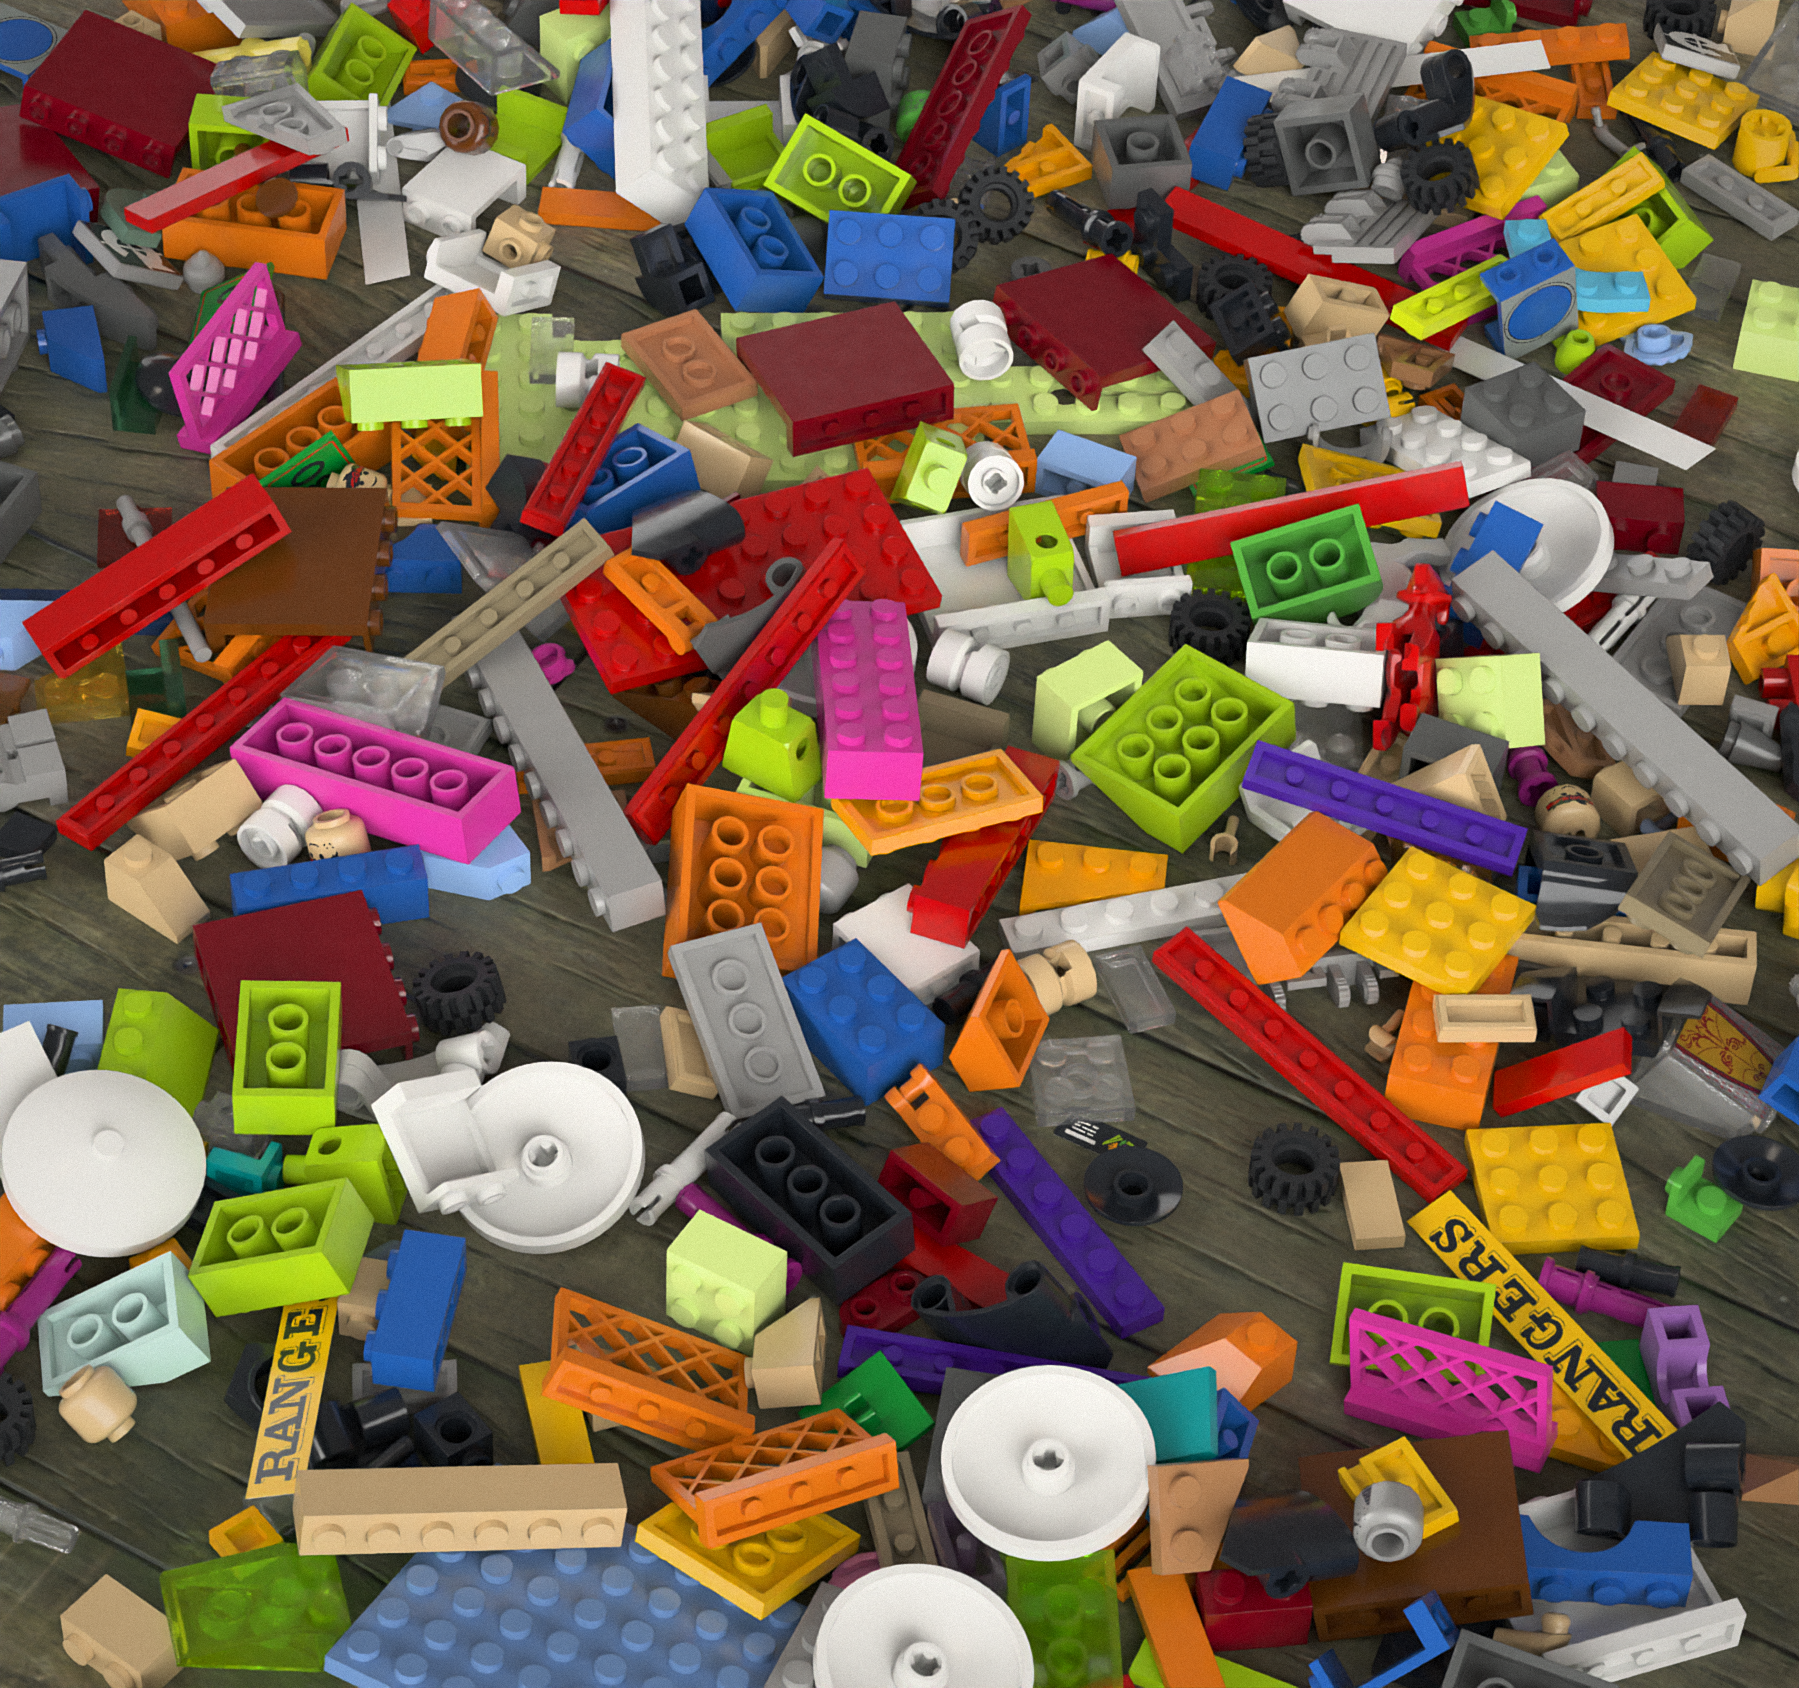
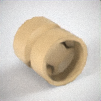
[1017,939,1097,1015]

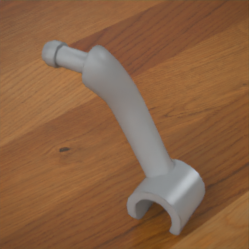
[1591,106,1646,159]

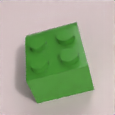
[1230,503,1383,626]

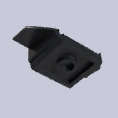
[1517,830,1638,932]
[1510,967,1712,1058]

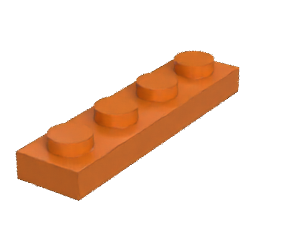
[1469,23,1630,66]
[960,480,1129,567]

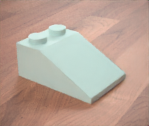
[37,1251,211,1397]

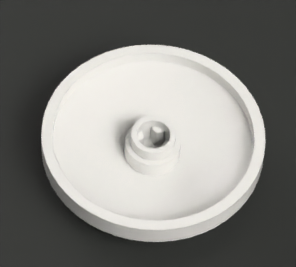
[1439,478,1614,612]
[459,1062,645,1254]
[0,1070,206,1257]
[941,1365,1156,1561]
[813,1564,1034,1688]

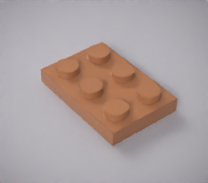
[621,309,758,421]
[1119,389,1266,503]

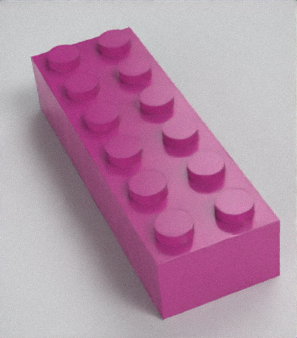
[811,599,924,801]
[229,697,521,865]

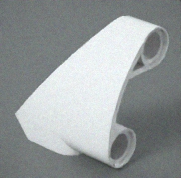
[337,1021,510,1123]

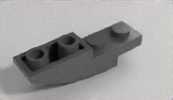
[38,233,159,351]

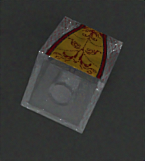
[1629,995,1786,1140]

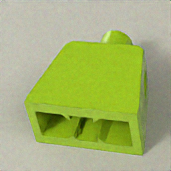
[890,421,968,515]
[1007,500,1074,606]
[722,688,822,804]
[283,1123,408,1225]

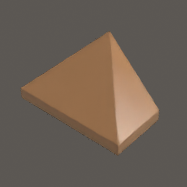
[1741,1453,1799,1505]

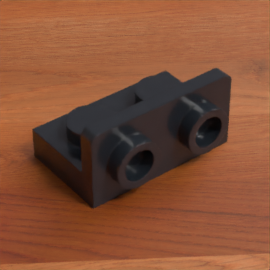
[1209,280,1292,367]

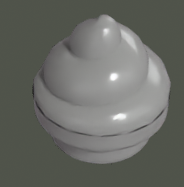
[1371,156,1406,200]
[183,250,225,294]

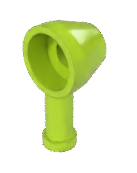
[1551,329,1596,375]

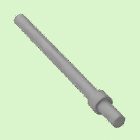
[116,495,212,662]

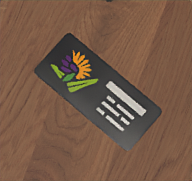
[1054,1109,1148,1155]

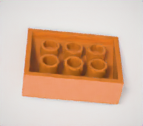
[662,783,824,979]

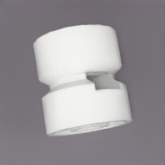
[950,300,1013,381]
[556,351,620,408]
[959,441,1024,511]
[926,628,1010,705]
[237,784,323,869]

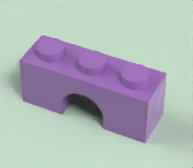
[1639,1305,1730,1430]

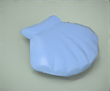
[1619,324,1693,366]

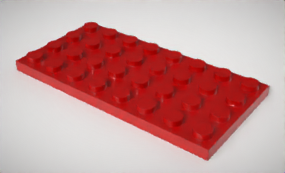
[541,467,942,694]

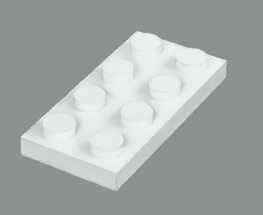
[1360,405,1531,498]

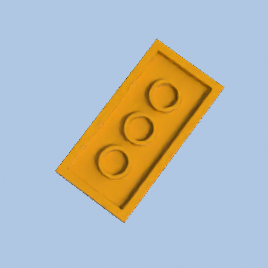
[831,748,1043,856]

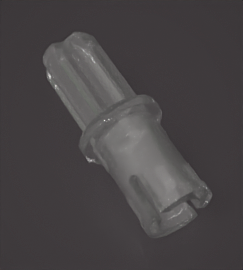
[0,1496,79,1554]

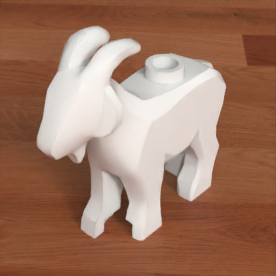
[1327,537,1452,629]

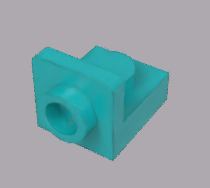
[206,1141,285,1196]

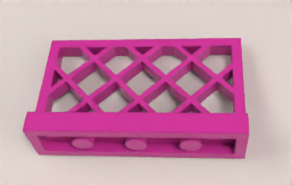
[1397,195,1552,326]
[169,262,302,455]
[1344,1308,1558,1473]

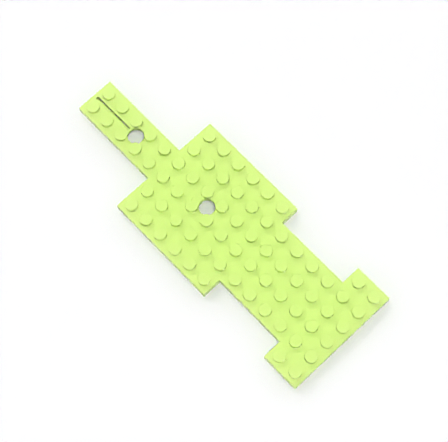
[466,311,1193,493]

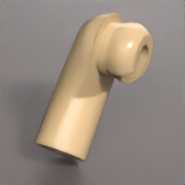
[1493,1612,1572,1657]

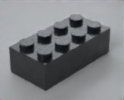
[704,1096,915,1306]

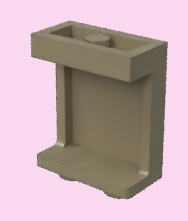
[917,689,1010,768]

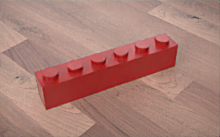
[22,473,292,681]
[907,746,1060,949]

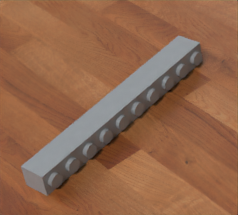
[1451,550,1799,886]
[451,615,666,932]

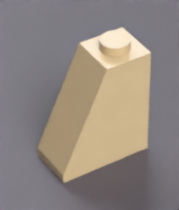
[1386,744,1507,848]

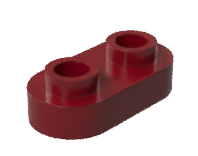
[839,1270,925,1338]

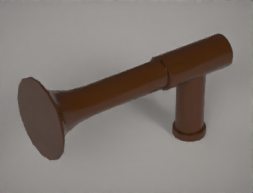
[234,143,298,218]

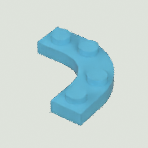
[1503,219,1651,313]

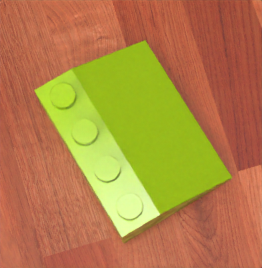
[1070,644,1296,854]

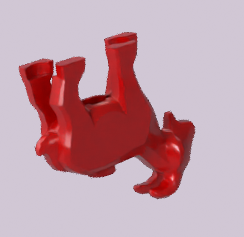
[1373,563,1453,751]

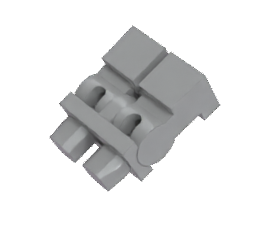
[0,708,69,812]

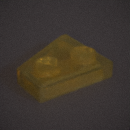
[34,642,131,724]

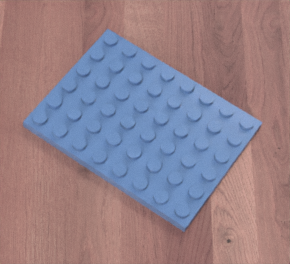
[324,1462,807,1688]

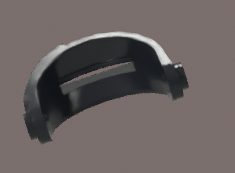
[224,1343,276,1432]

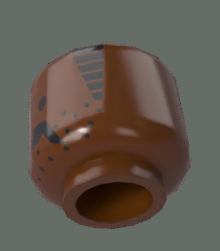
[439,100,499,156]

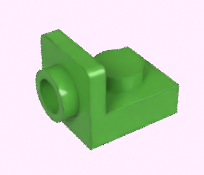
[1452,0,1517,48]
[1665,1155,1743,1243]

